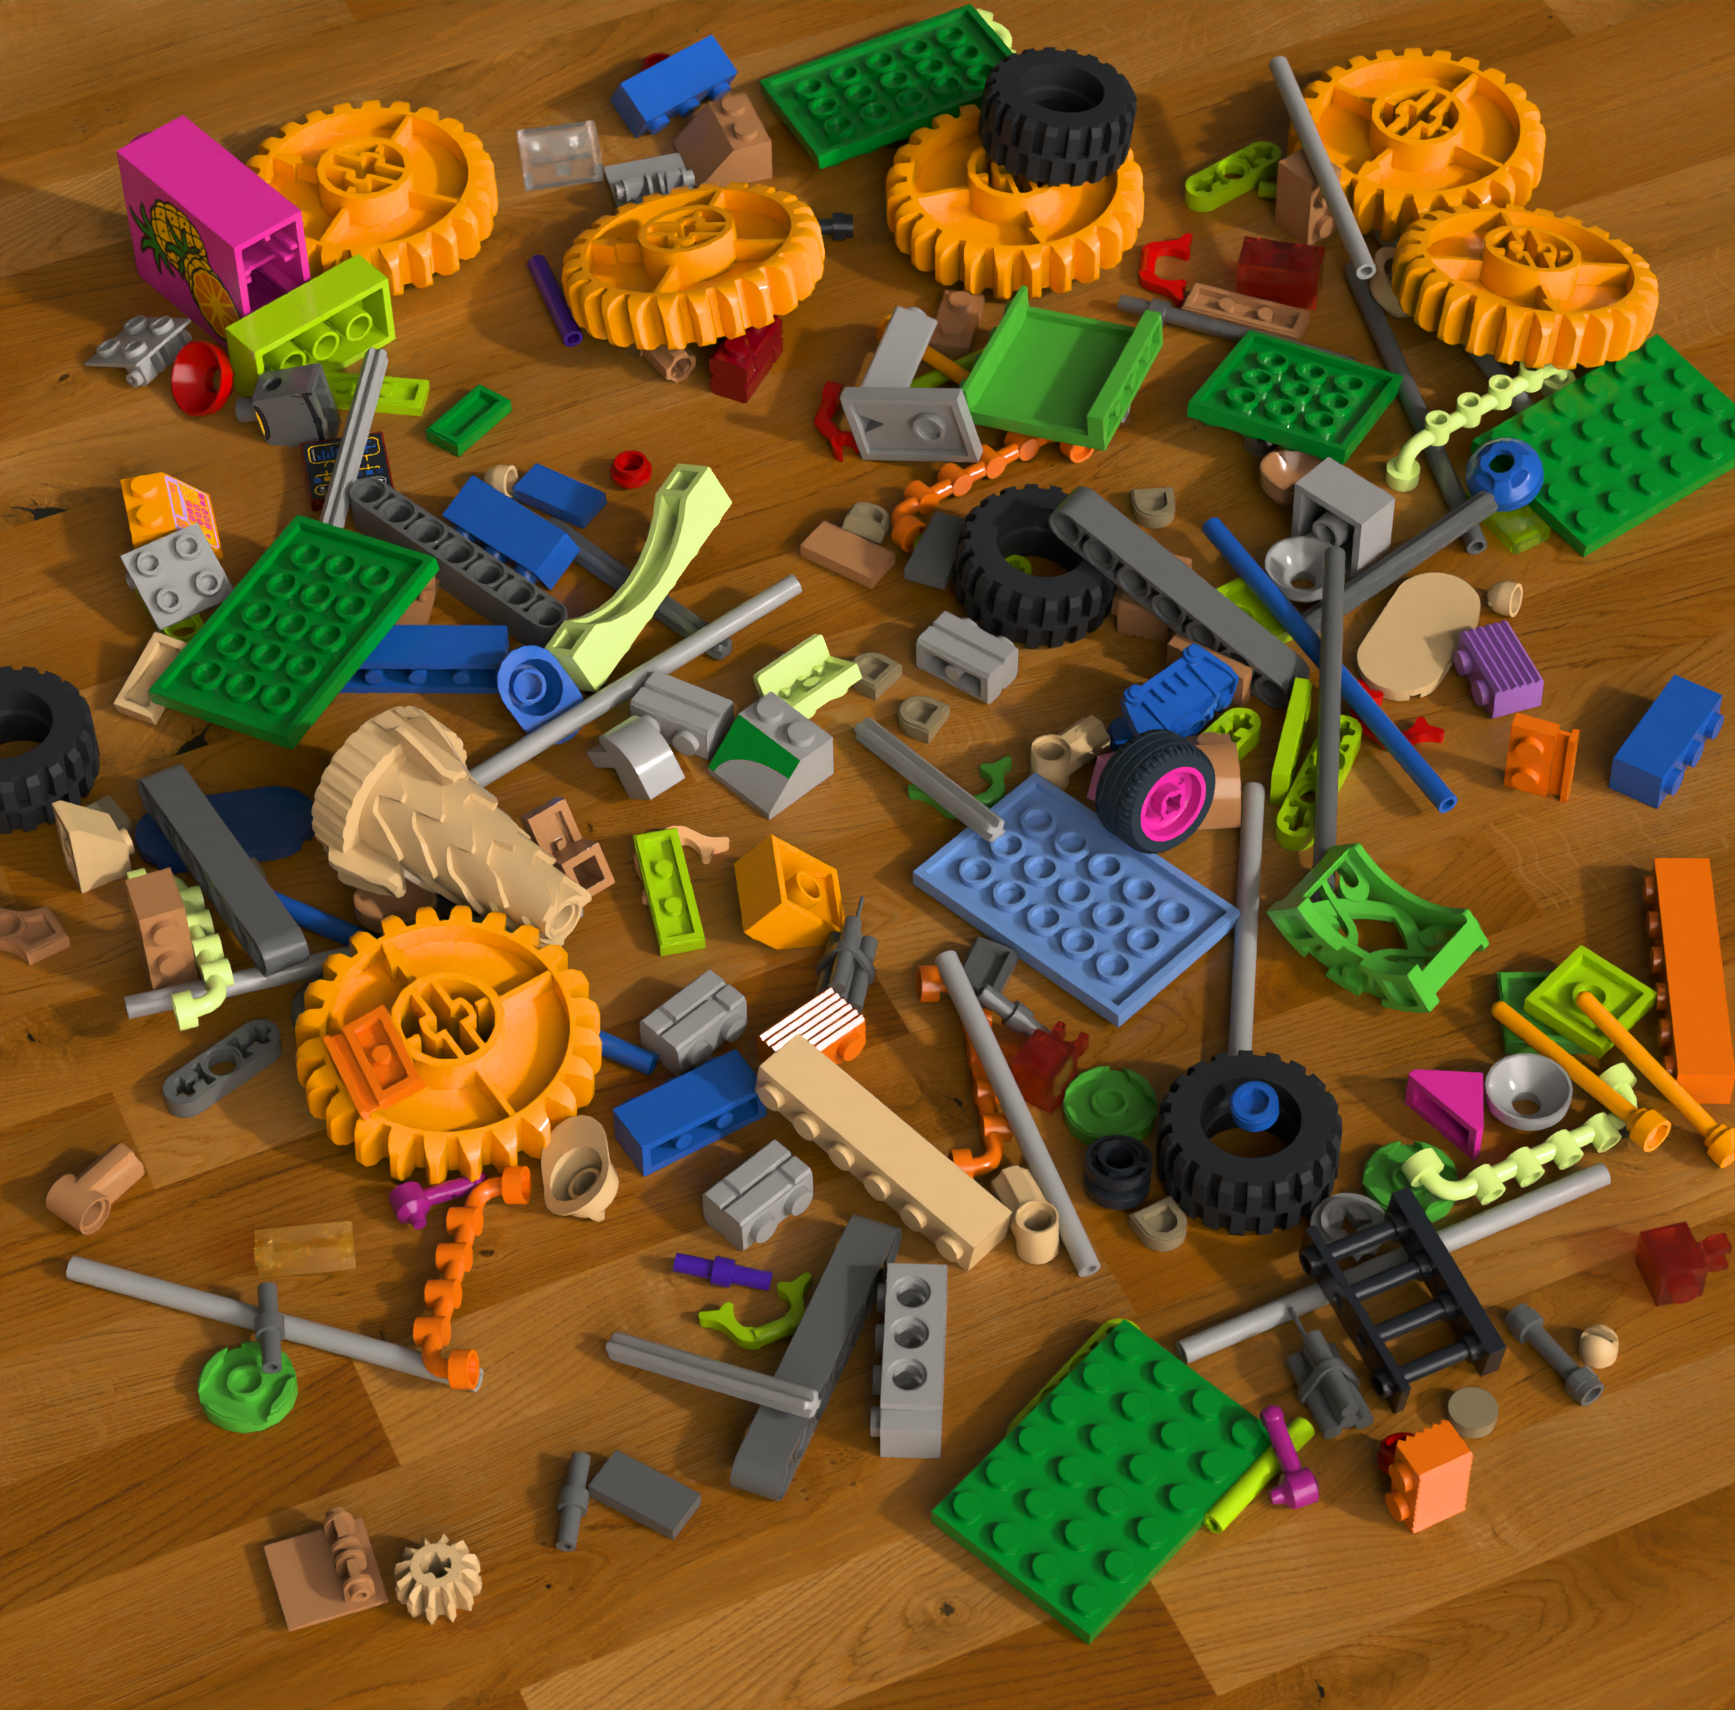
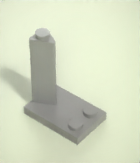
[840,306,983,462]

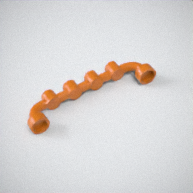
[890,431,1094,553]
[916,965,1013,1179]
[413,1166,532,1390]

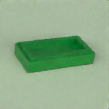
[426,384,512,457]

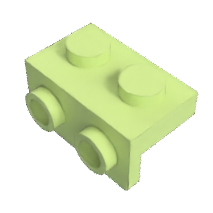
[753,634,862,719]

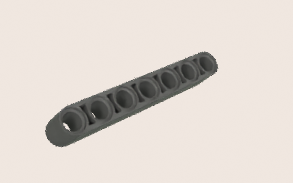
[349,477,568,648]
[1048,486,1310,709]
[137,763,310,977]
[730,1214,902,1502]

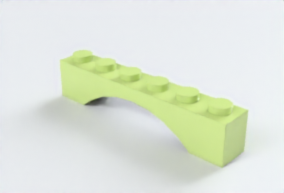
[544,463,732,692]

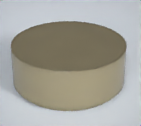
[1447,1387,1498,1439]

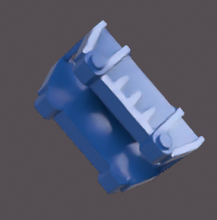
[1107,643,1239,752]

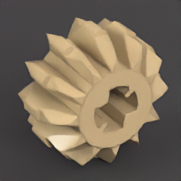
[394,1534,482,1625]

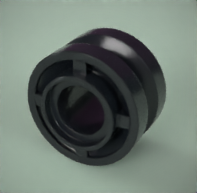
[1083,1135,1153,1210]

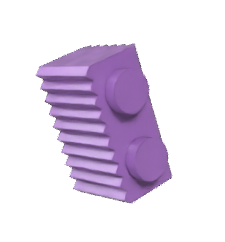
[1453,620,1544,719]

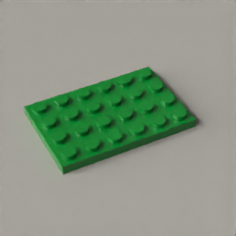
[759,3,1013,169]
[1470,334,1735,558]
[148,514,439,750]
[930,1319,1271,1645]

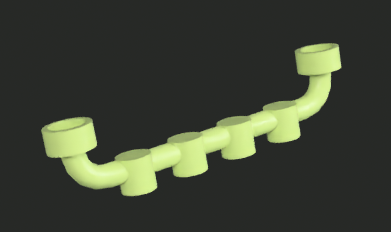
[1385,361,1576,491]
[126,868,234,1031]
[1401,1063,1637,1205]

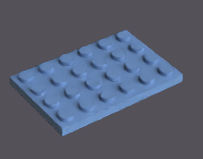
[913,772,1241,1028]

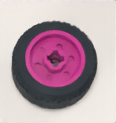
[1095,729,1216,854]

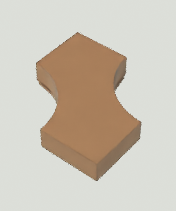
[0,906,71,966]

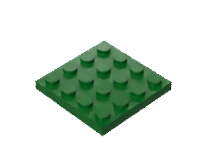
[1187,330,1403,465]

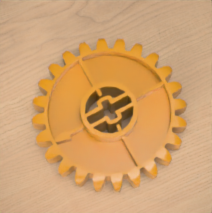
[1287,47,1546,242]
[245,99,498,297]
[886,105,1144,299]
[561,182,825,350]
[1391,203,1659,370]
[295,905,602,1186]

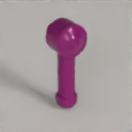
[388,1171,488,1229]
[1259,1405,1319,1510]

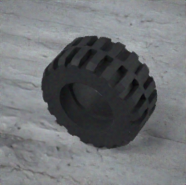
[978,47,1137,187]
[953,484,1117,649]
[0,666,100,834]
[1156,1050,1342,1236]

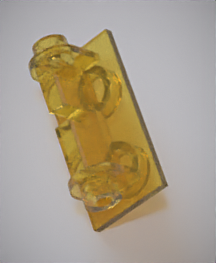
[254,1220,356,1278]

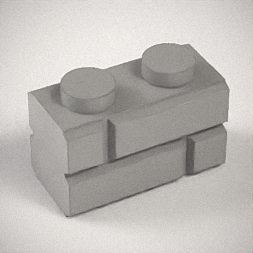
[916,611,1018,705]
[630,670,734,760]
[639,969,748,1077]
[702,1140,813,1252]

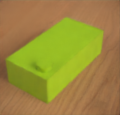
[225,254,396,397]

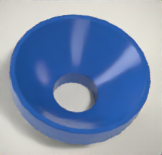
[1466,437,1544,512]

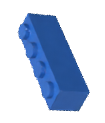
[339,625,510,694]

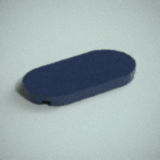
[135,786,315,873]

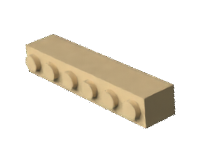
[755,1033,1012,1272]

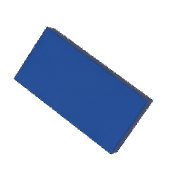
[512,463,607,529]

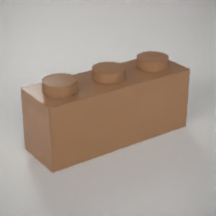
[125,867,199,991]

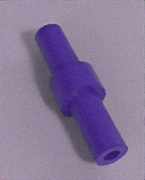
[673,1253,773,1292]

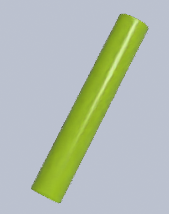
[1204,1417,1315,1534]

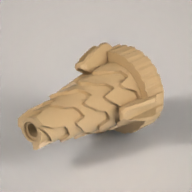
[311,705,592,948]

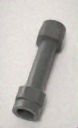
[1504,1303,1604,1406]

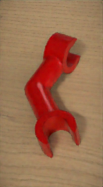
[813,380,859,462]

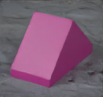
[1405,1069,1484,1160]

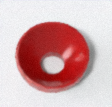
[171,341,235,416]

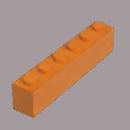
[1642,858,1735,1104]

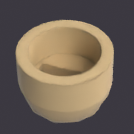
[483,465,518,499]
[1487,581,1523,617]
[1578,1324,1619,1368]

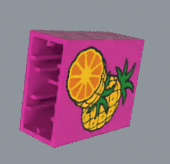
[116,115,311,351]

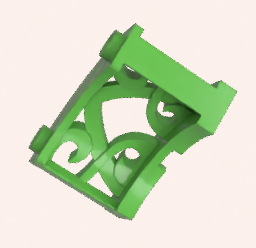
[1266,843,1489,1013]

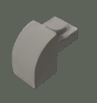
[587,715,685,800]

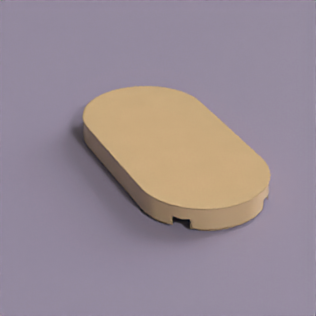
[1356,572,1481,701]

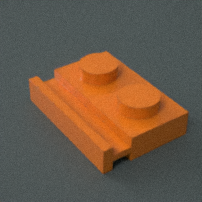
[1503,713,1580,803]
[322,1004,426,1121]

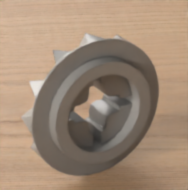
[1310,1193,1386,1262]

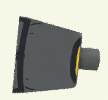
[236,363,342,448]

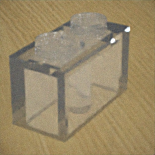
[516,120,603,191]

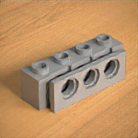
[870,1263,948,1459]

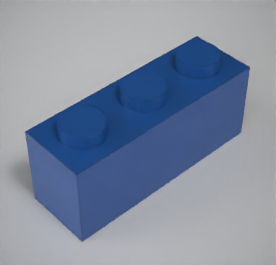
[610,34,738,138]
[442,475,581,591]
[1609,674,1724,809]
[613,1049,767,1177]

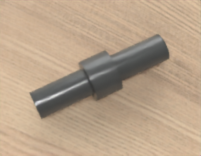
[976,983,1060,1052]
[254,1282,285,1374]
[556,1452,591,1552]

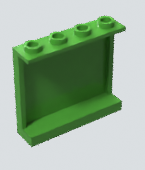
[959,285,1163,451]

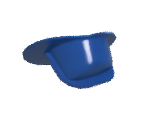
[497,645,584,744]

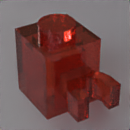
[1012,1020,1089,1114]
[1635,1221,1732,1307]

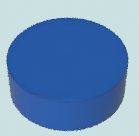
[1230,1081,1279,1132]

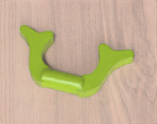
[698,1272,812,1350]

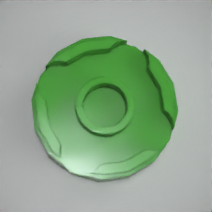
[1063,1066,1157,1146]
[1362,1141,1458,1223]
[197,1341,298,1433]

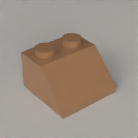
[673,93,773,189]

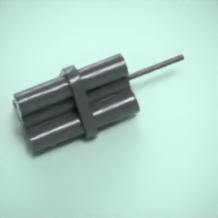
[814,896,878,1014]
[1286,1306,1374,1439]

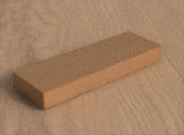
[1181,282,1310,342]

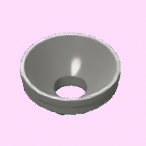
[1264,536,1334,604]
[1485,1053,1573,1131]

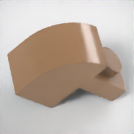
[1185,732,1241,830]
[520,796,616,897]

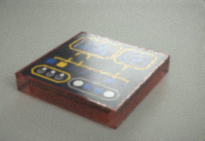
[300,431,394,512]

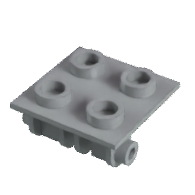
[603,152,695,208]
[85,315,192,388]
[120,522,234,631]

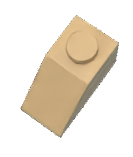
[52,800,135,893]

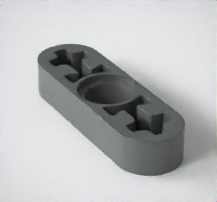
[163,1019,282,1118]

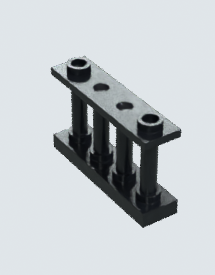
[1298,1186,1507,1414]

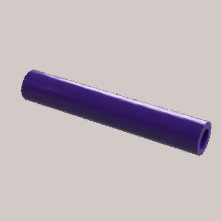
[527,255,583,347]

